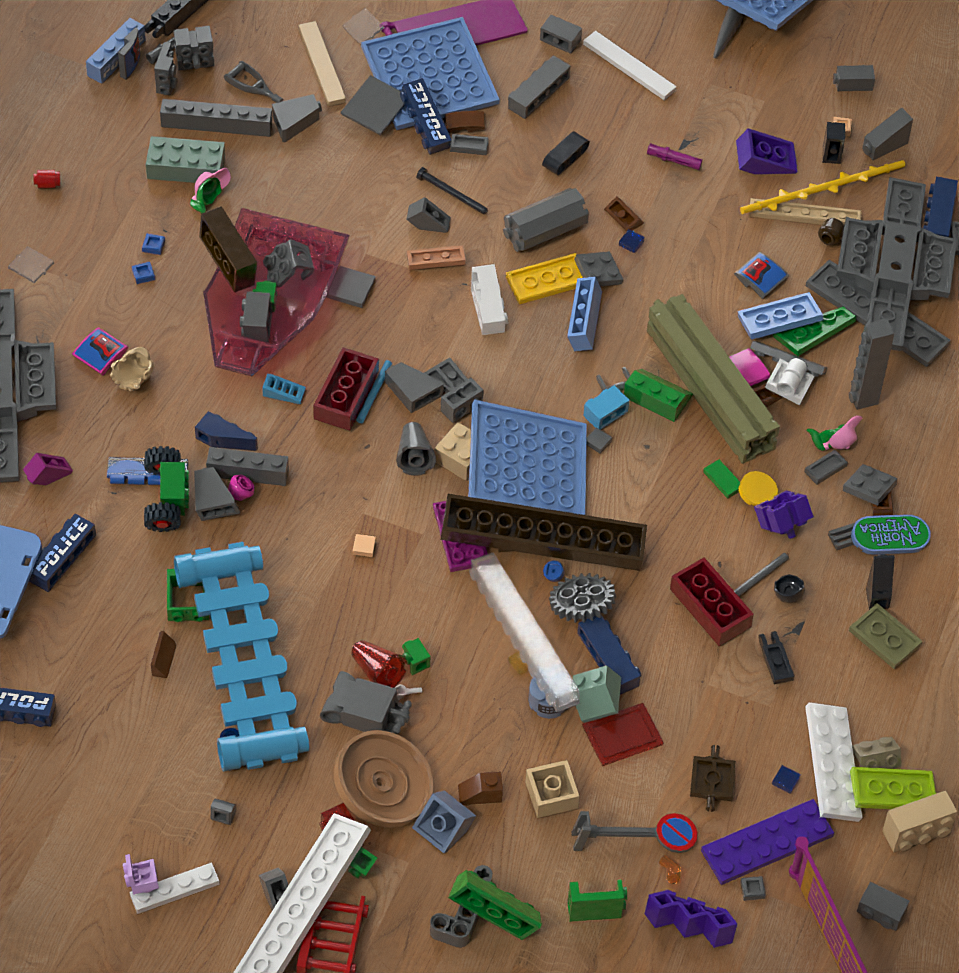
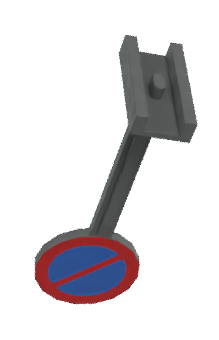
[571,811,698,853]

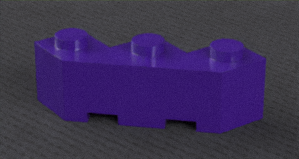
[644,890,737,948]

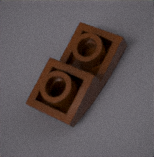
[446,111,485,133]

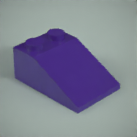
[736,128,797,174]

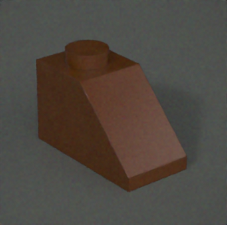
[458,771,503,805]

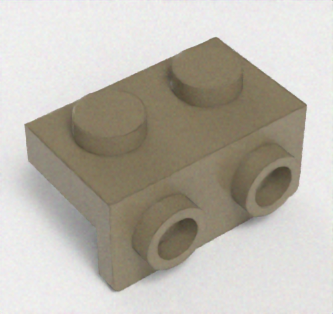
[852,737,901,769]

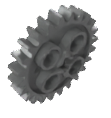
[549,573,616,623]

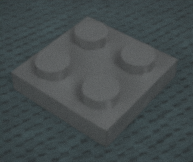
[574,251,623,286]
[843,464,898,506]

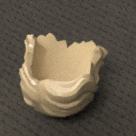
[110,347,154,391]

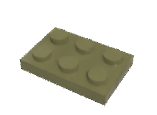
[849,603,923,669]

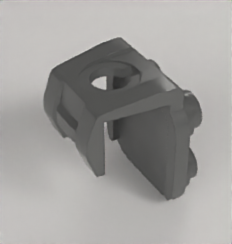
[263,240,314,288]

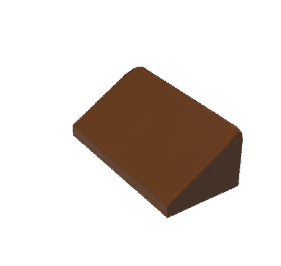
[604,196,644,233]
[151,631,176,678]

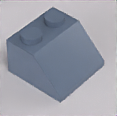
[412,790,476,853]

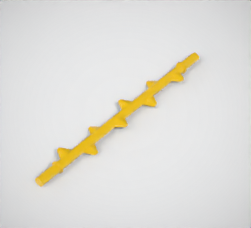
[740,160,905,214]

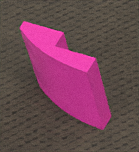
[729,348,770,386]

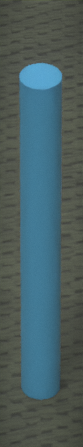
[356,360,392,423]

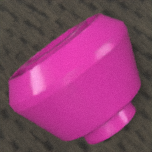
[228,475,254,501]

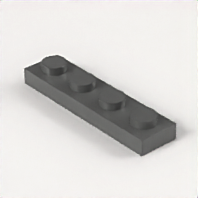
[750,341,827,377]

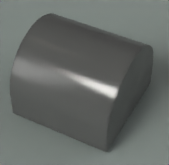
[211,798,236,825]

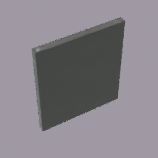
[341,75,406,136]

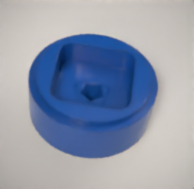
[543,561,565,582]

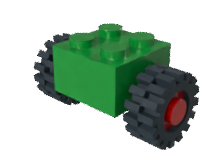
[144,446,189,532]

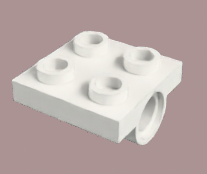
[765,359,815,405]

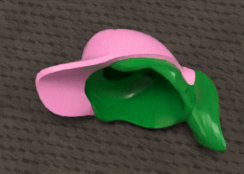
[190,168,231,213]
[806,416,863,451]

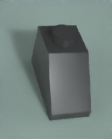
[406,197,451,233]
[258,867,288,911]

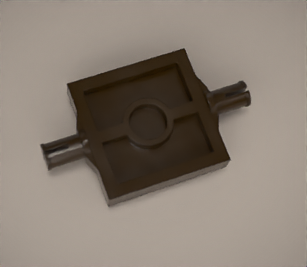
[690,745,736,812]

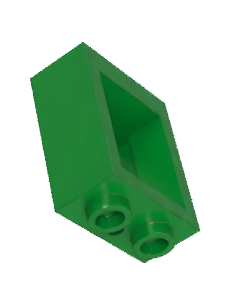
[167,569,209,622]

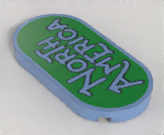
[851,515,930,555]

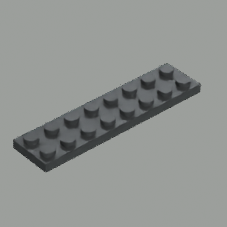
[805,260,951,367]

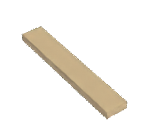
[298,21,346,106]
[749,198,861,225]

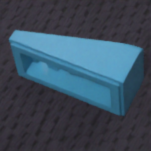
[262,374,306,404]

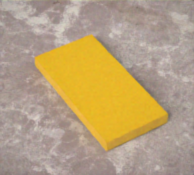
[506,253,583,305]

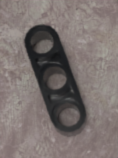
[542,131,590,176]

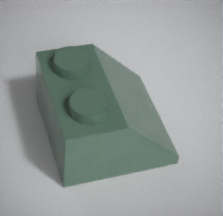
[571,666,621,723]

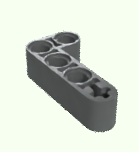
[430,865,493,948]

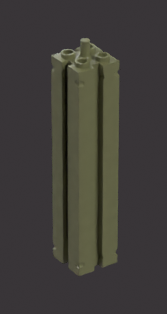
[647,294,780,464]

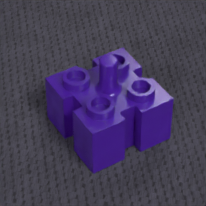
[754,490,814,539]

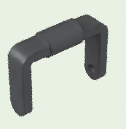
[596,367,630,390]

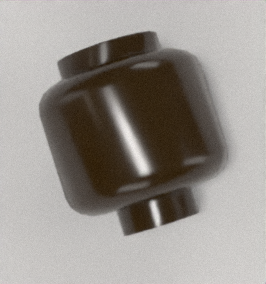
[818,218,844,246]

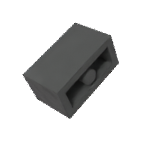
[540,15,582,54]
[857,882,910,931]

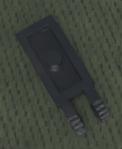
[758,631,794,684]

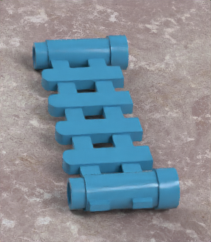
[174,542,309,772]

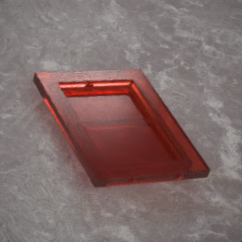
[582,703,664,767]

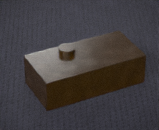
[199,206,257,293]

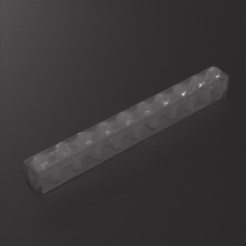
[469,553,580,712]

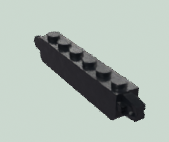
[144,0,208,38]

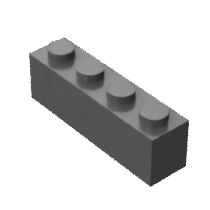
[508,55,571,119]
[206,447,289,486]

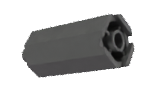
[503,188,589,252]

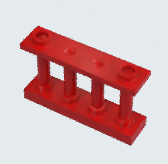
[297,896,369,973]

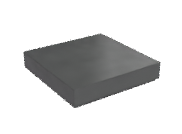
[326,266,375,308]

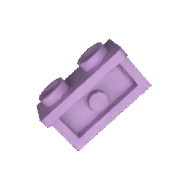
[123,854,159,895]

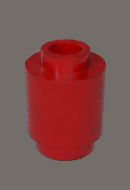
[33,169,61,189]

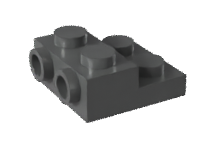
[154,42,177,95]

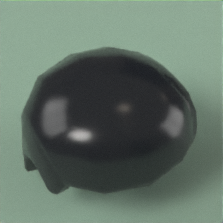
[774,574,805,603]

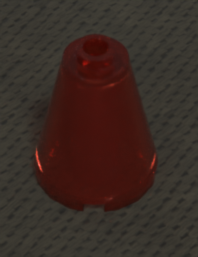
[351,640,407,688]

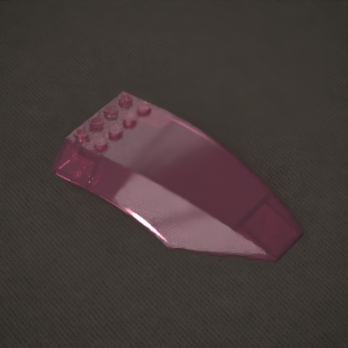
[203,208,350,377]

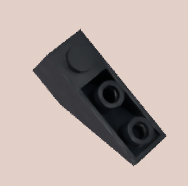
[866,554,895,610]

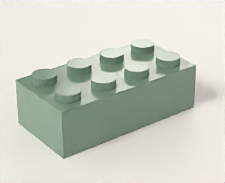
[146,136,225,183]

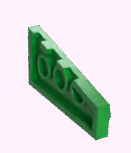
[773,306,856,356]

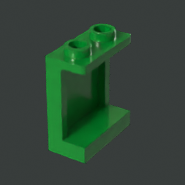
[567,879,627,922]

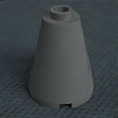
[396,422,436,476]

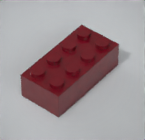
[313,347,379,431]
[670,557,754,646]

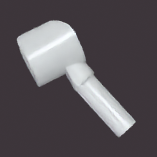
[395,684,422,700]

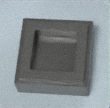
[586,427,612,453]
[740,876,766,901]

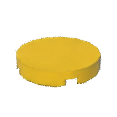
[739,471,778,506]

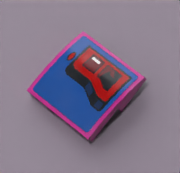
[72,327,128,376]

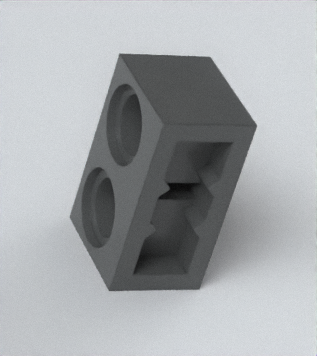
[441,378,484,423]

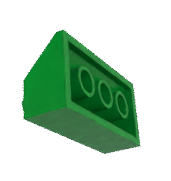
[448,870,542,940]

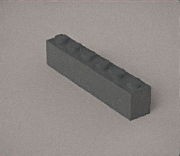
[160,99,272,137]
[848,319,895,410]

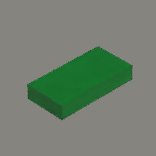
[703,459,740,499]

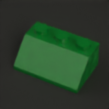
[624,369,693,422]

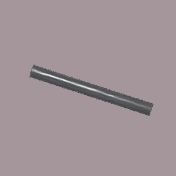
[734,553,789,596]

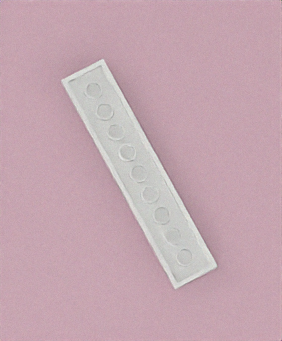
[234,813,371,973]

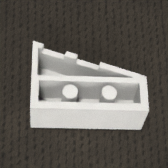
[471,264,508,335]

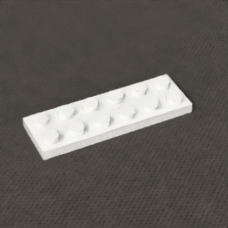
[805,702,862,822]

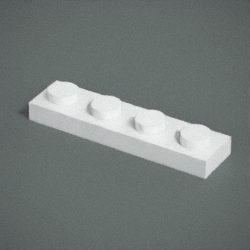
[130,863,219,914]

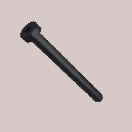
[416,167,488,214]

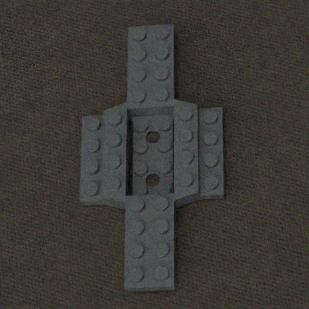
[836,177,957,352]
[0,289,56,482]

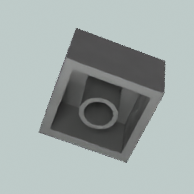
[240,292,273,346]

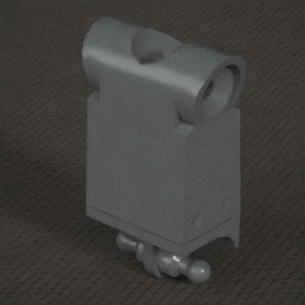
[320,671,412,734]

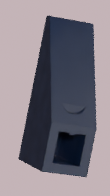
[195,411,258,451]

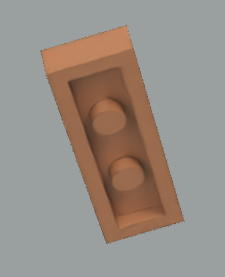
[407,245,466,270]

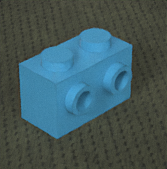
[583,385,629,430]

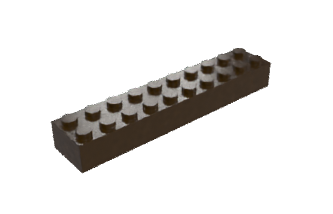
[440,493,647,571]

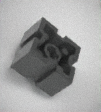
[174,26,214,70]

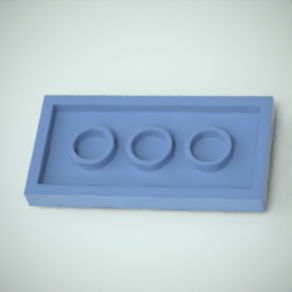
[738,292,823,340]

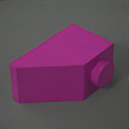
[23,453,73,486]

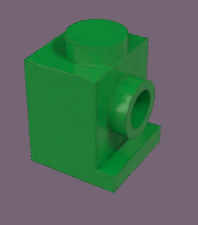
[402,638,431,675]

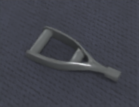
[224,61,283,103]

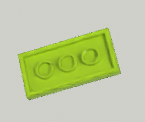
[850,767,936,809]

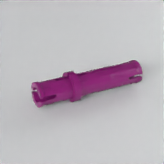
[647,143,703,170]

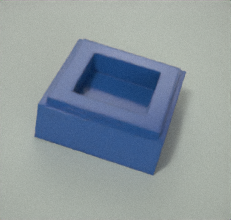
[142,233,165,255]
[132,262,155,284]

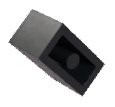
[822,122,845,164]

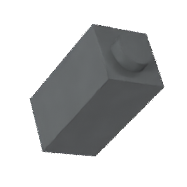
[833,65,875,92]

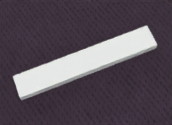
[583,31,676,100]

